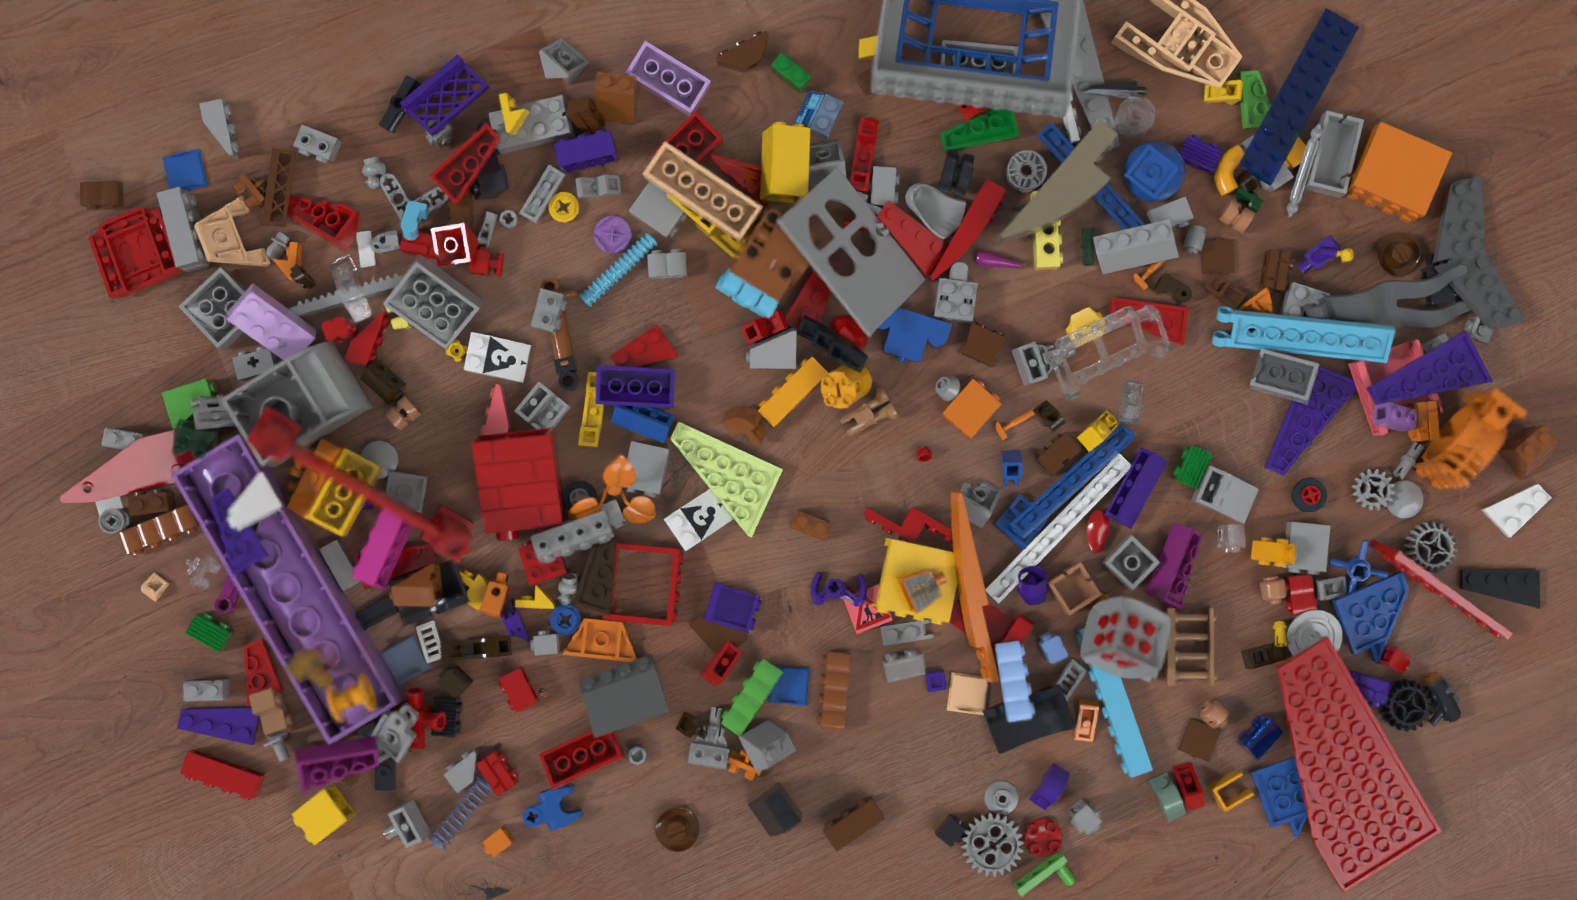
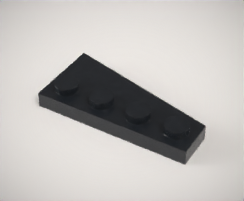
[1460,570,1540,609]

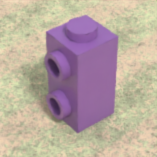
[1373,403,1417,432]

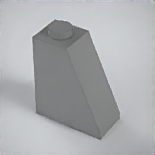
[746,327,796,369]

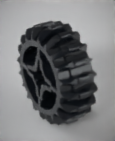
[1380,679,1434,732]

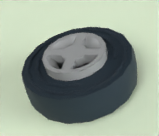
[563,481,597,511]

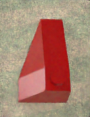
[281,196,359,252]

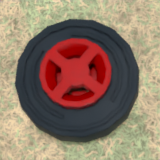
[1291,478,1327,512]

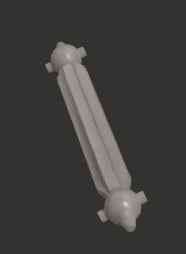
[1287,124,1323,218]

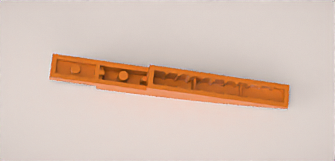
[951,491,999,683]

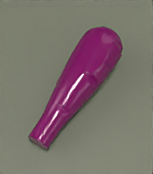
[975,251,1022,269]

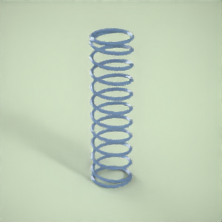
[429,777,493,850]

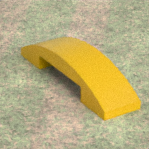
[578,372,604,448]

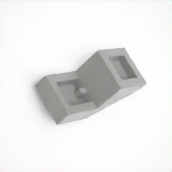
[575,175,622,198]

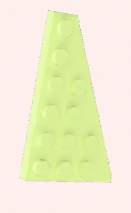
[670,422,783,538]

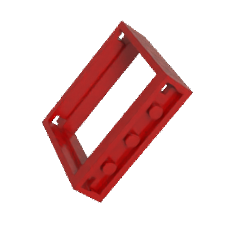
[603,542,684,626]

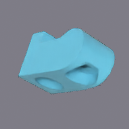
[401,200,429,240]

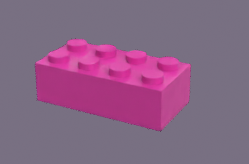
[352,509,413,591]

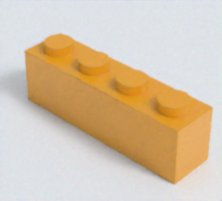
[758,357,828,428]

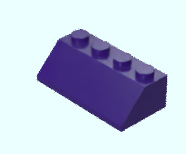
[595,365,675,408]

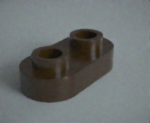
[290,264,317,289]

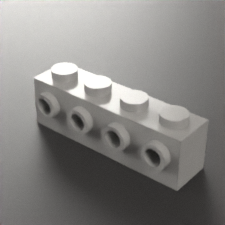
[531,510,615,563]

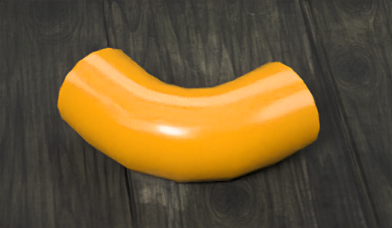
[1214,145,1247,197]

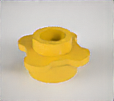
[446,339,468,362]

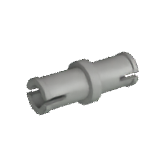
[1392,442,1425,480]

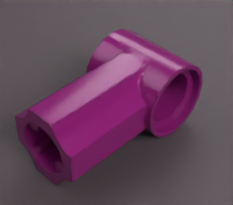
[214,575,240,614]

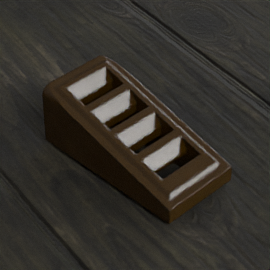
[1241,642,1286,669]

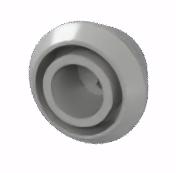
[936,376,960,401]

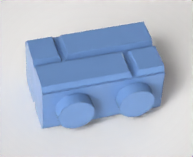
[1036,631,1068,664]

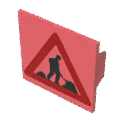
[844,584,893,634]

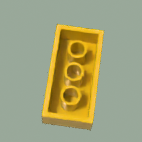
[307,449,383,537]

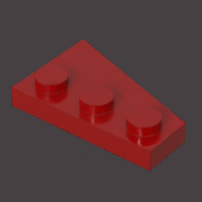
[610,325,679,368]

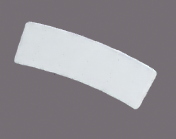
[356,231,375,268]

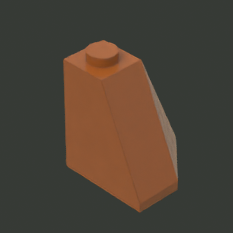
[389,560,444,606]

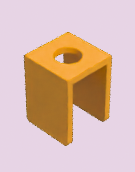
[1207,769,1255,812]

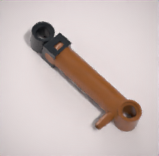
[540,277,579,392]

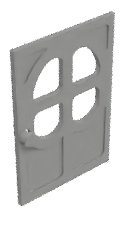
[777,167,926,337]

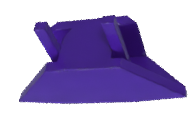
[502,598,531,641]

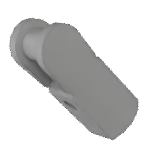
[477,211,498,248]

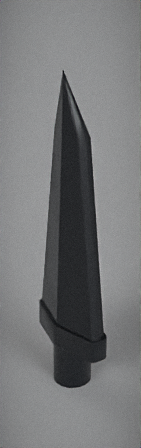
[1082,81,1146,100]

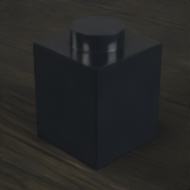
[935,815,966,847]

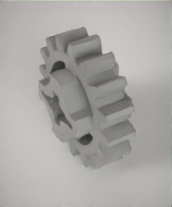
[1351,469,1395,511]

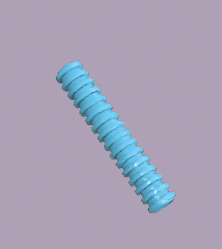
[579,232,658,307]

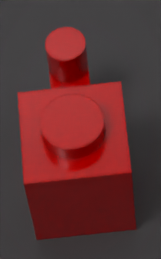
[468,247,505,277]

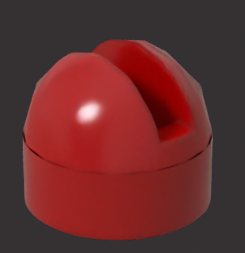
[916,446,933,462]

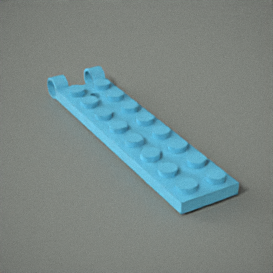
[1212,306,1395,363]

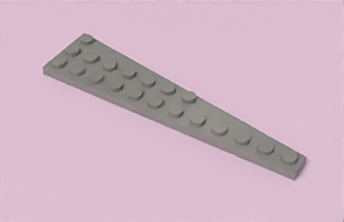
[1039,0,1120,151]

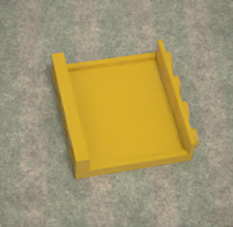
[871,538,957,625]

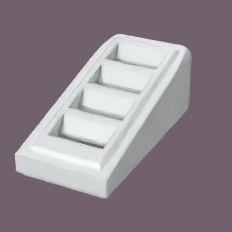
[416,620,443,664]

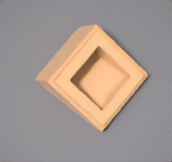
[141,572,169,602]

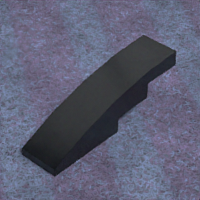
[796,315,868,373]

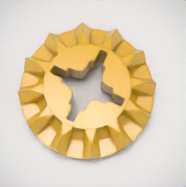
[549,192,579,223]

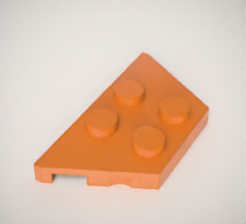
[563,618,637,662]

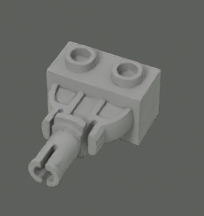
[1011,342,1075,386]
[688,707,729,770]

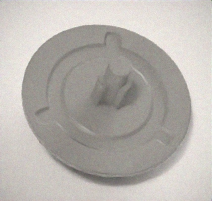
[1287,610,1342,656]

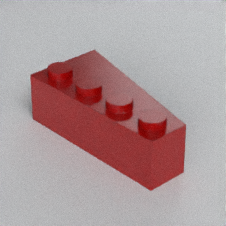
[429,123,502,206]

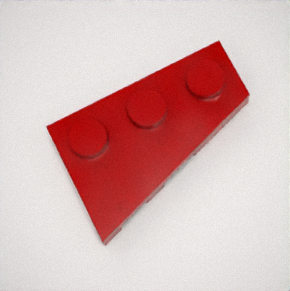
[244,638,284,707]

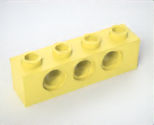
[1031,191,1063,270]

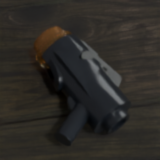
[1423,672,1462,727]

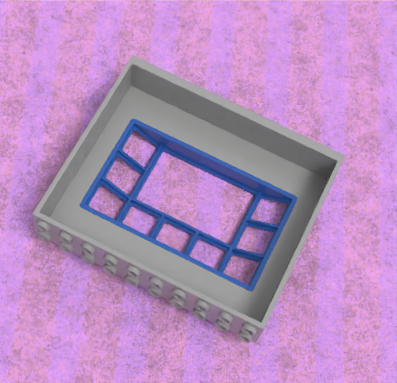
[871,0,1081,117]

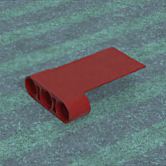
[949,598,1035,665]

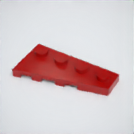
[1109,297,1189,346]
[352,544,437,590]

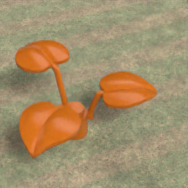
[568,454,656,524]

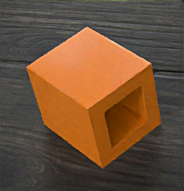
[482,825,515,858]

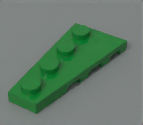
[940,108,1019,154]

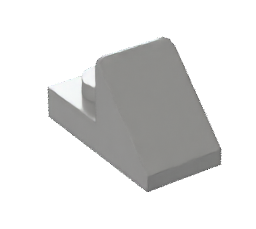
[1314,576,1348,600]

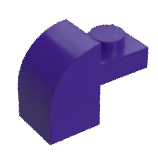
[1029,763,1070,810]

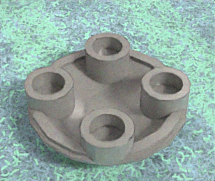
[361,441,399,479]
[1386,480,1423,518]

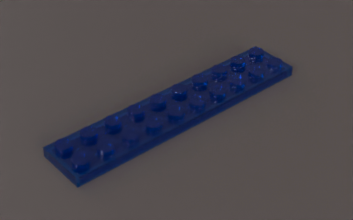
[1237,8,1359,186]

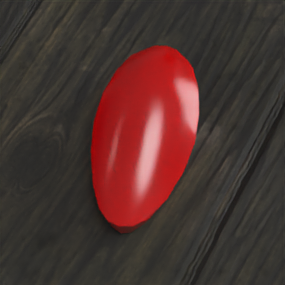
[1087,509,1110,553]

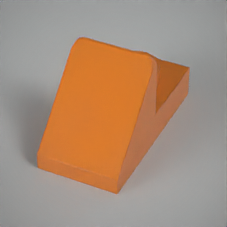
[273,242,303,283]

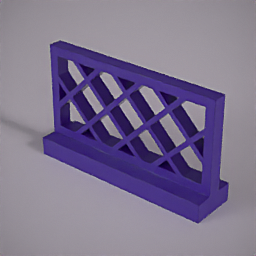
[400,54,490,137]

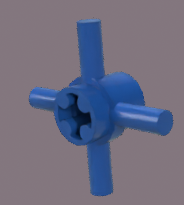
[1328,540,1388,593]

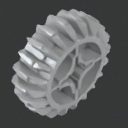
[1403,522,1458,574]

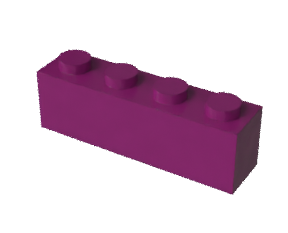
[1145,523,1202,610]
[296,736,379,795]

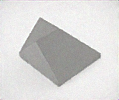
[539,38,590,84]

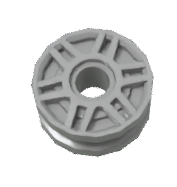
[1005,150,1047,193]

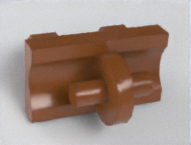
[232,173,267,210]

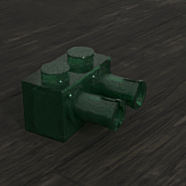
[172,419,219,459]

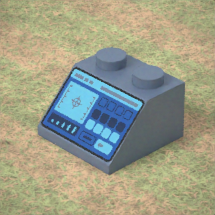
[793,90,843,141]

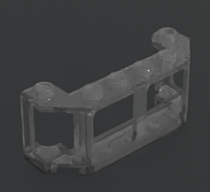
[1046,305,1172,400]

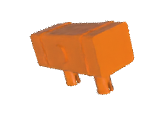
[286,438,347,521]

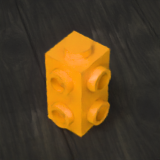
[1251,537,1297,567]

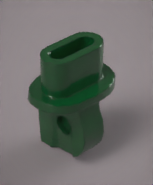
[1235,187,1264,213]

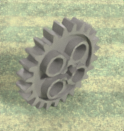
[960,812,1024,877]

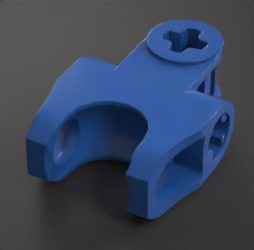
[523,784,584,831]

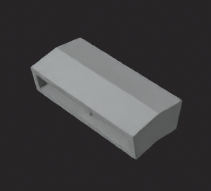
[319,539,361,592]

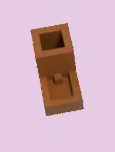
[722,406,766,446]

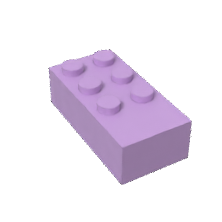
[625,41,711,117]
[227,283,316,360]

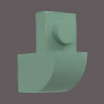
[1149,773,1186,822]

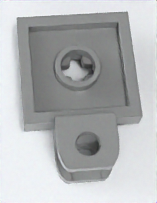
[370,704,418,763]

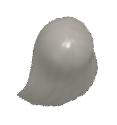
[905,183,966,239]

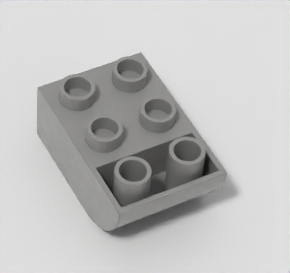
[220,342,373,467]

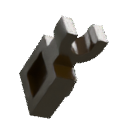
[676,712,708,739]

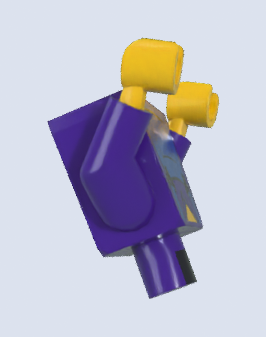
[1298,235,1354,274]

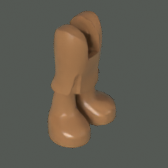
[839,386,899,436]

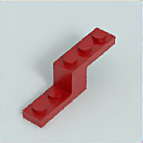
[863,507,953,544]

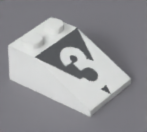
[464,332,531,383]
[664,489,734,551]

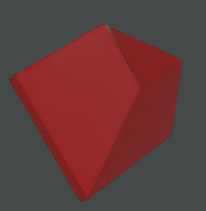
[431,223,479,267]

